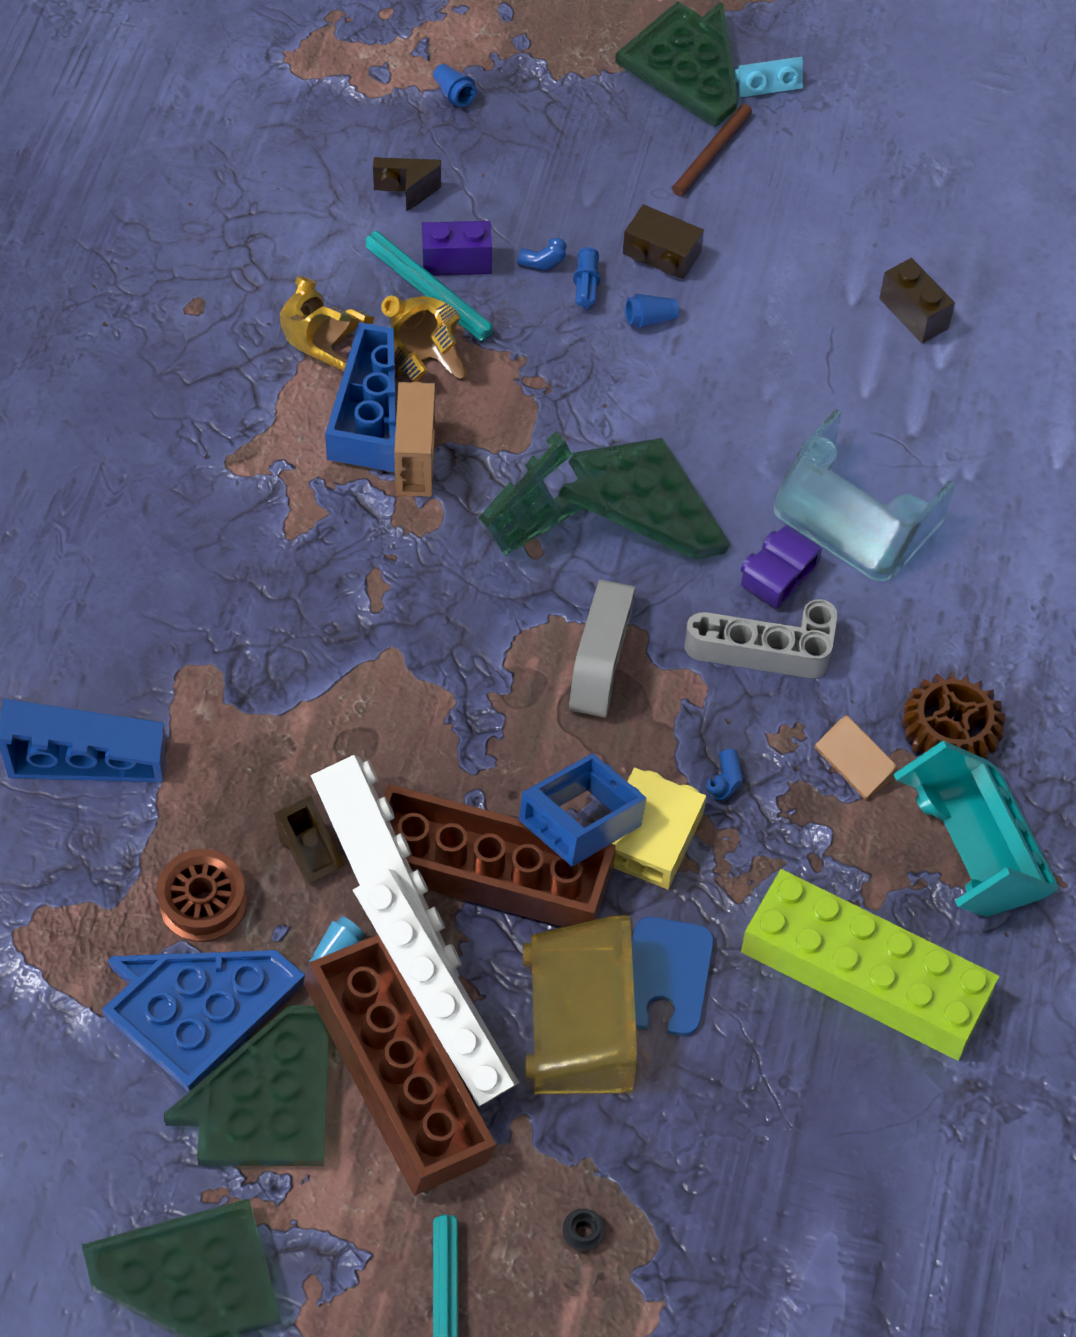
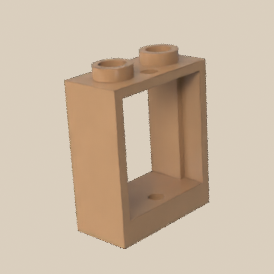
[394,381,435,497]

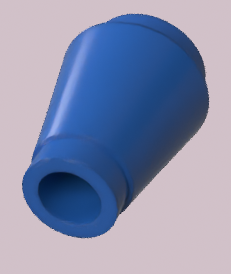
[433,64,477,107]
[625,293,679,328]

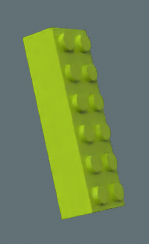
[741,869,999,1061]

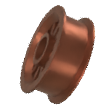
[156,849,247,942]

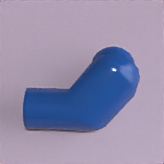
[517,238,567,270]
[706,749,743,800]

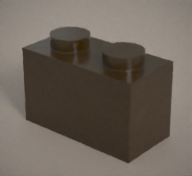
[623,204,704,279]
[879,257,955,344]

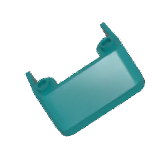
[893,740,1058,917]

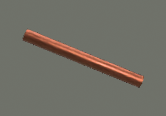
[672,103,752,196]

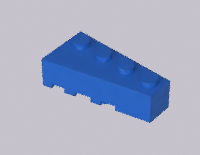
[0,698,167,782]

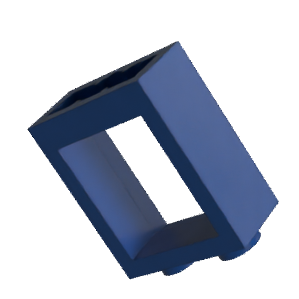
[519,753,647,866]

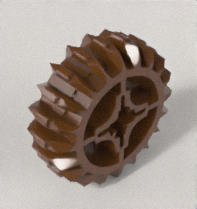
[901,672,1006,760]

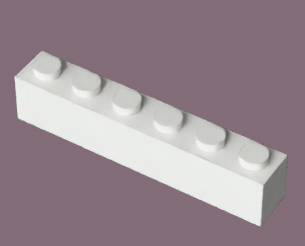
[311,755,461,977]
[353,869,519,1107]

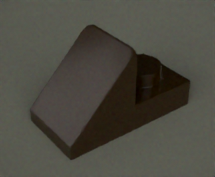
[373,157,441,211]
[274,795,344,884]

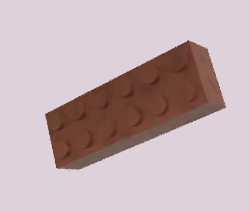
[383,784,616,935]
[303,935,496,1196]

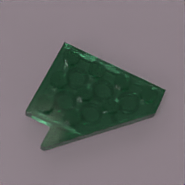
[615,1,738,127]
[559,438,731,559]
[164,1005,330,1166]
[82,1198,281,1337]

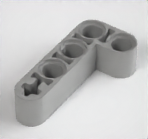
[569,579,636,718]
[684,599,837,678]

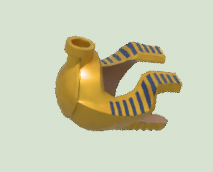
[280,276,375,372]
[381,295,467,382]

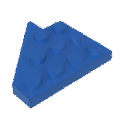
[102,950,305,1093]

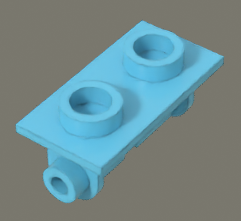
[734,56,803,98]

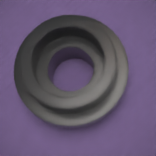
[562,1209,605,1251]

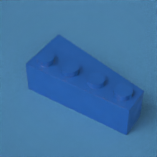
[325,322,396,472]

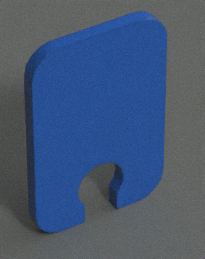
[619,917,713,1036]

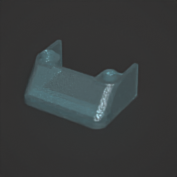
[773,409,955,581]

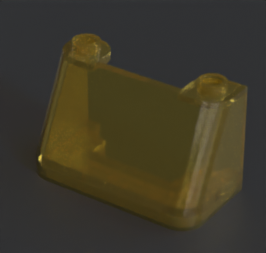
[523,915,637,1094]

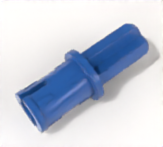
[573,247,601,309]

